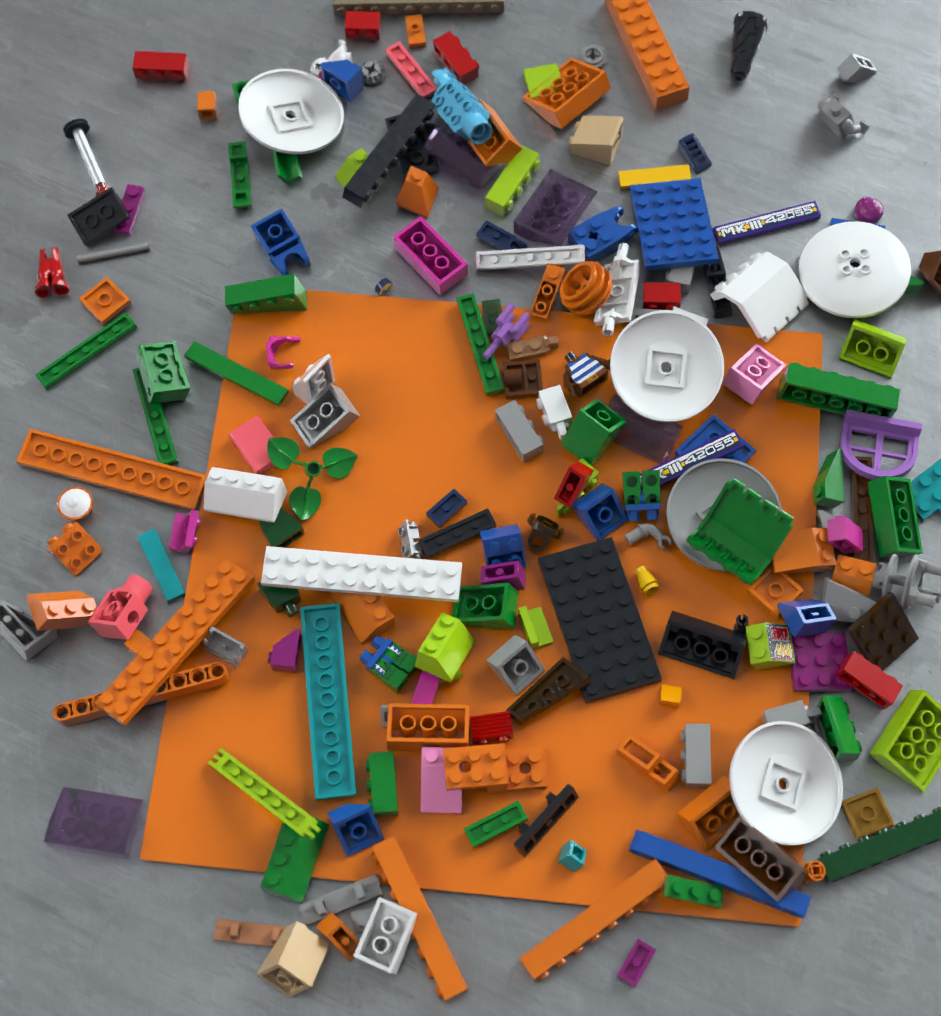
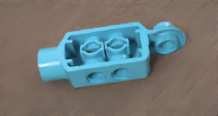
[431,67,492,144]

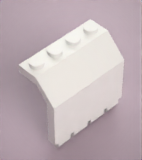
[710,252,809,342]

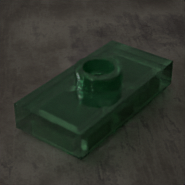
[482,299,502,336]

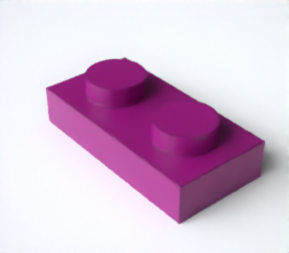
[617,939,656,987]

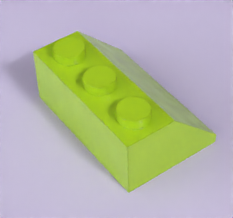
[839,319,907,378]
[415,612,475,682]

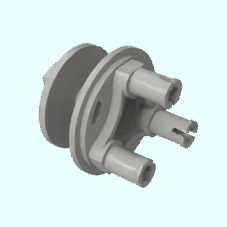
[873,554,941,612]

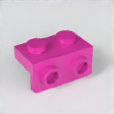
[169,509,200,554]

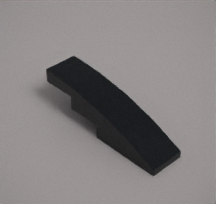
[703,246,733,318]

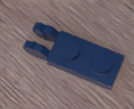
[476,221,527,250]

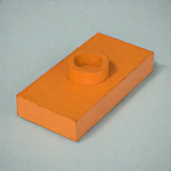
[405,14,426,48]

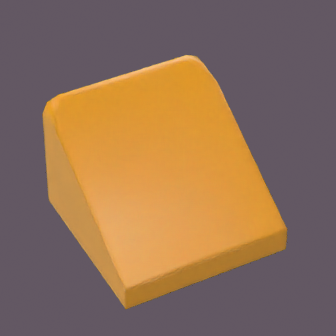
[659,684,682,707]

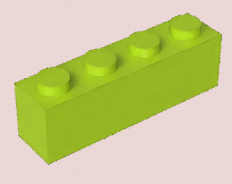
[485,145,541,216]

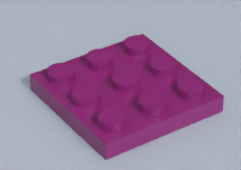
[790,632,853,692]

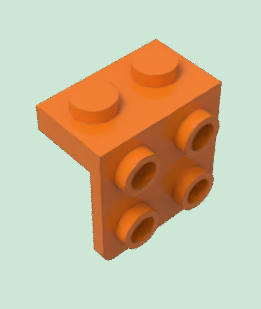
[45,522,102,575]

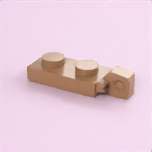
[506,336,559,362]

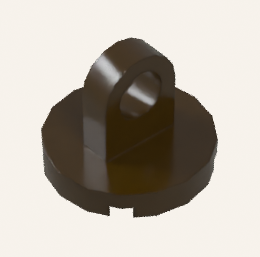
[527,513,564,551]

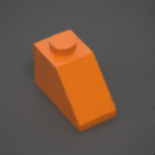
[316,912,360,962]

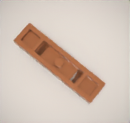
[213,919,286,948]

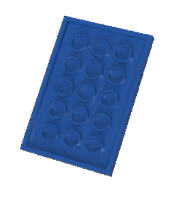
[630,178,719,270]

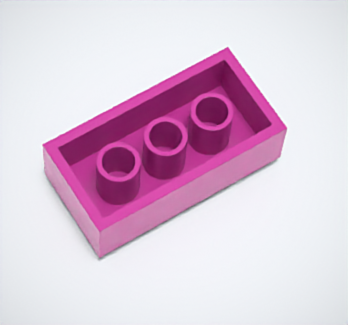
[393,216,468,295]

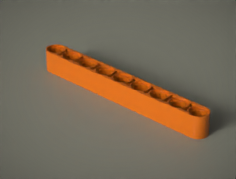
[53,662,230,726]

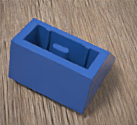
[479,524,527,568]
[777,599,836,637]

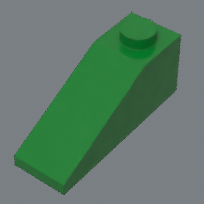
[813,449,845,508]

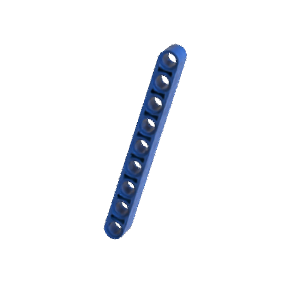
[628,830,811,918]

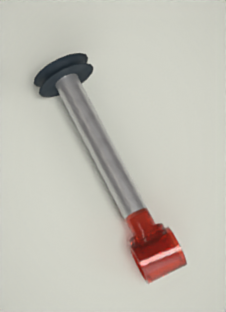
[63,119,109,196]

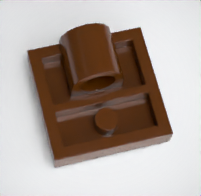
[502,359,543,399]

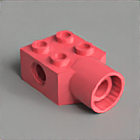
[88,575,153,640]

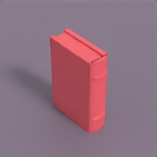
[229,415,274,475]

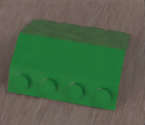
[686,477,794,586]

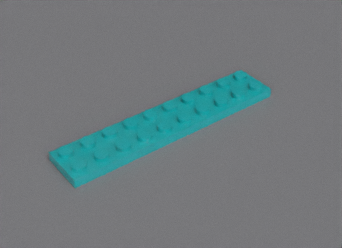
[300,603,357,801]

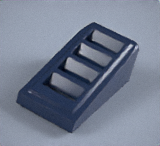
[678,133,712,173]

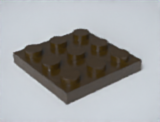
[847,592,919,671]

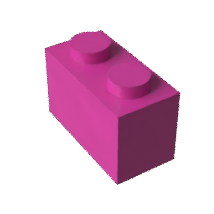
[827,516,863,555]

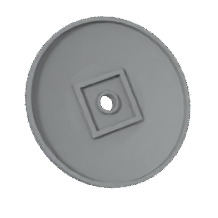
[666,458,782,572]

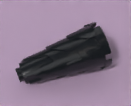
[731,11,769,81]

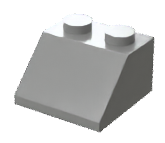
[486,635,545,695]

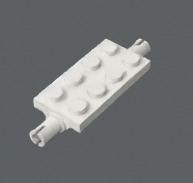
[594,243,641,336]

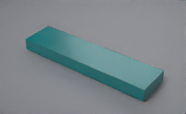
[137,528,185,603]

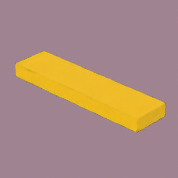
[618,165,691,190]

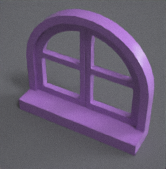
[840,410,922,480]

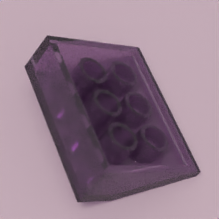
[513,169,597,246]
[44,787,143,860]

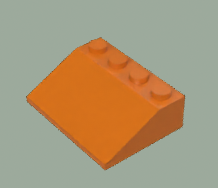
[522,57,611,129]

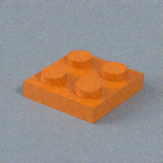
[79,277,131,325]
[747,567,804,618]

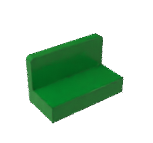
[272,150,303,185]

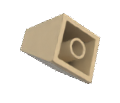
[568,115,624,166]
[256,921,330,997]

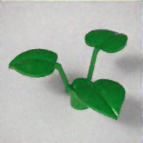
[267,437,358,520]

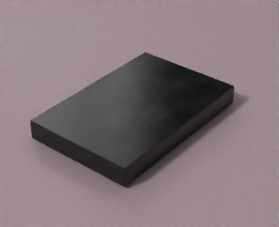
[67,187,131,246]

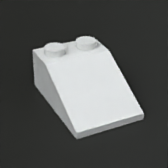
[292,354,336,404]
[353,897,417,975]

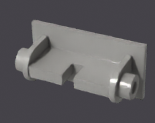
[398,519,422,559]

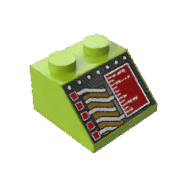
[746,623,795,671]

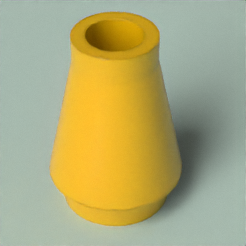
[635,566,659,596]

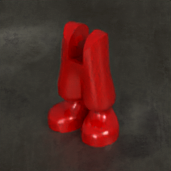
[35,247,69,298]

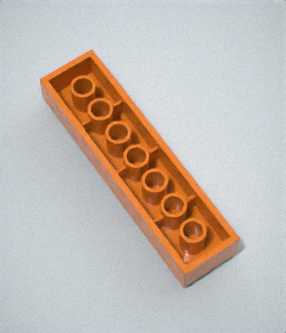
[605,0,690,109]

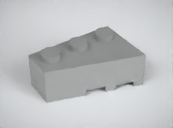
[822,577,878,622]
[0,600,58,661]

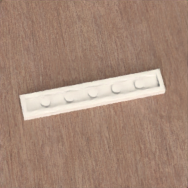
[476,245,585,271]

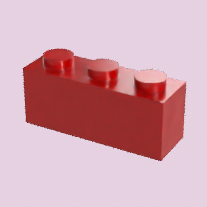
[433,31,480,85]
[132,51,189,81]
[835,651,903,709]

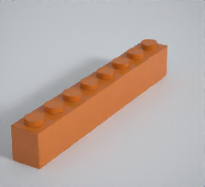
[371,836,468,1002]
[519,859,667,981]

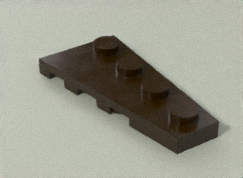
[506,657,591,725]

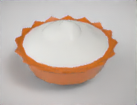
[56,486,94,521]

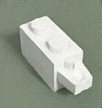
[536,385,572,441]

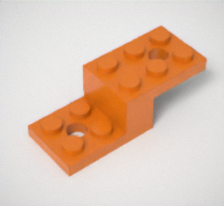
[443,743,548,793]

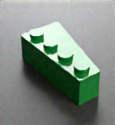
[225,274,307,314]

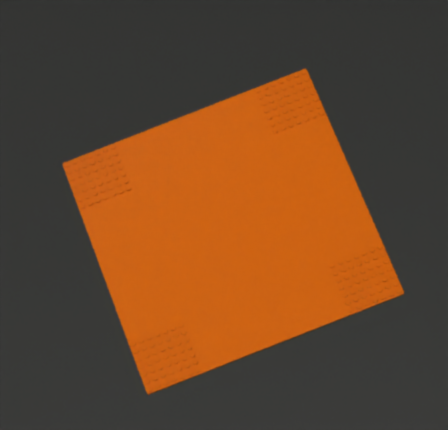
[140,290,823,927]

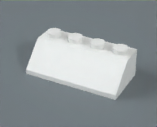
[203,467,288,523]

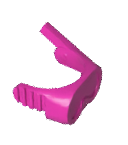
[266,336,300,369]

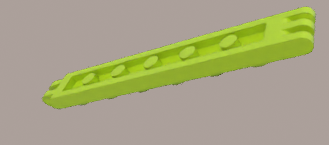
[207,748,321,840]

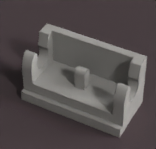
[203,626,248,668]

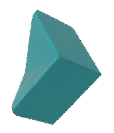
[558,840,587,872]

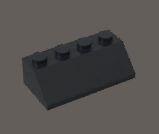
[658,610,747,679]

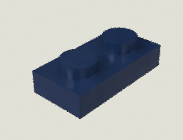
[426,489,467,528]

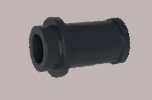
[734,614,749,635]

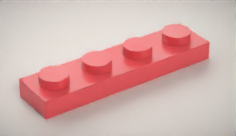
[385,41,437,99]

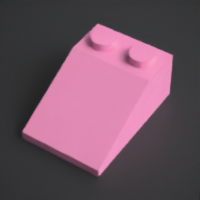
[722,343,786,405]
[421,747,463,814]

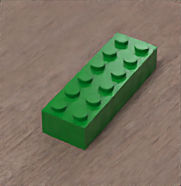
[776,363,900,418]

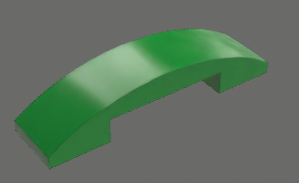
[228,141,251,208]

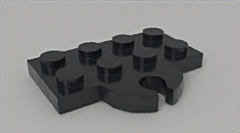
[385,115,446,177]

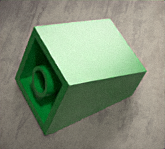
[561,398,627,466]

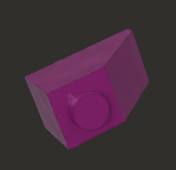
[480,560,526,591]
[268,629,302,673]

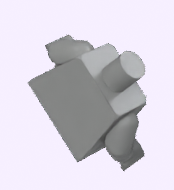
[818,92,870,139]

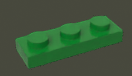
[464,801,528,848]
[663,875,723,909]

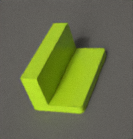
[518,606,553,650]

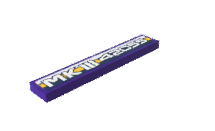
[713,201,821,245]
[640,429,744,490]

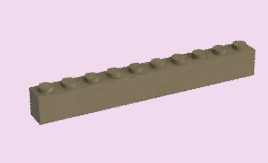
[333,0,504,16]

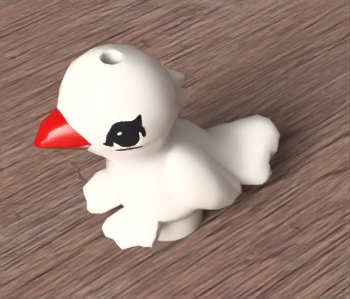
[311,39,352,80]

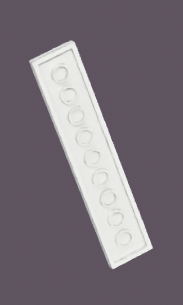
[261,546,462,602]

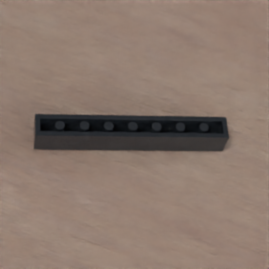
[342,94,435,208]

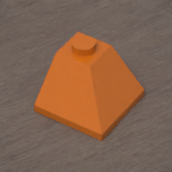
[395,166,439,218]

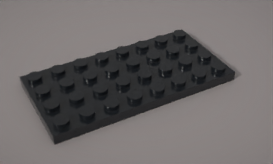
[538,537,662,703]

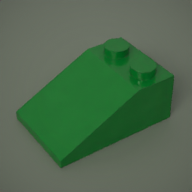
[452,583,519,630]

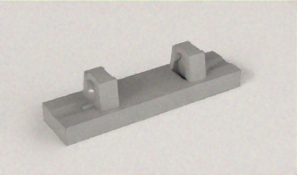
[298,874,384,925]

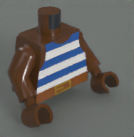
[563,351,610,398]

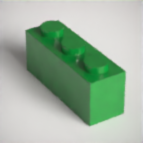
[365,751,399,818]

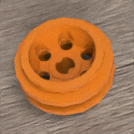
[559,261,612,315]

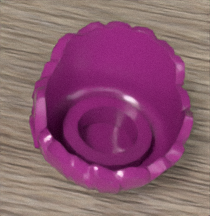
[854,197,884,224]

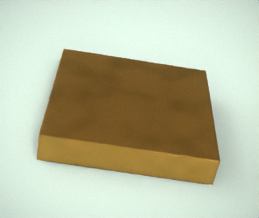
[841,787,895,841]

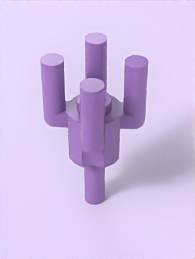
[483,303,531,359]

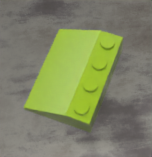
[869,690,941,792]

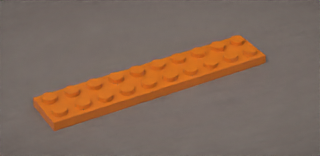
[16,428,207,511]
[94,559,255,726]

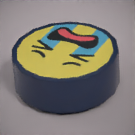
[375,278,392,296]

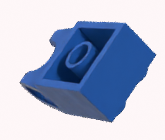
[568,206,638,262]
[251,208,311,276]

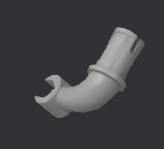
[624,524,671,551]

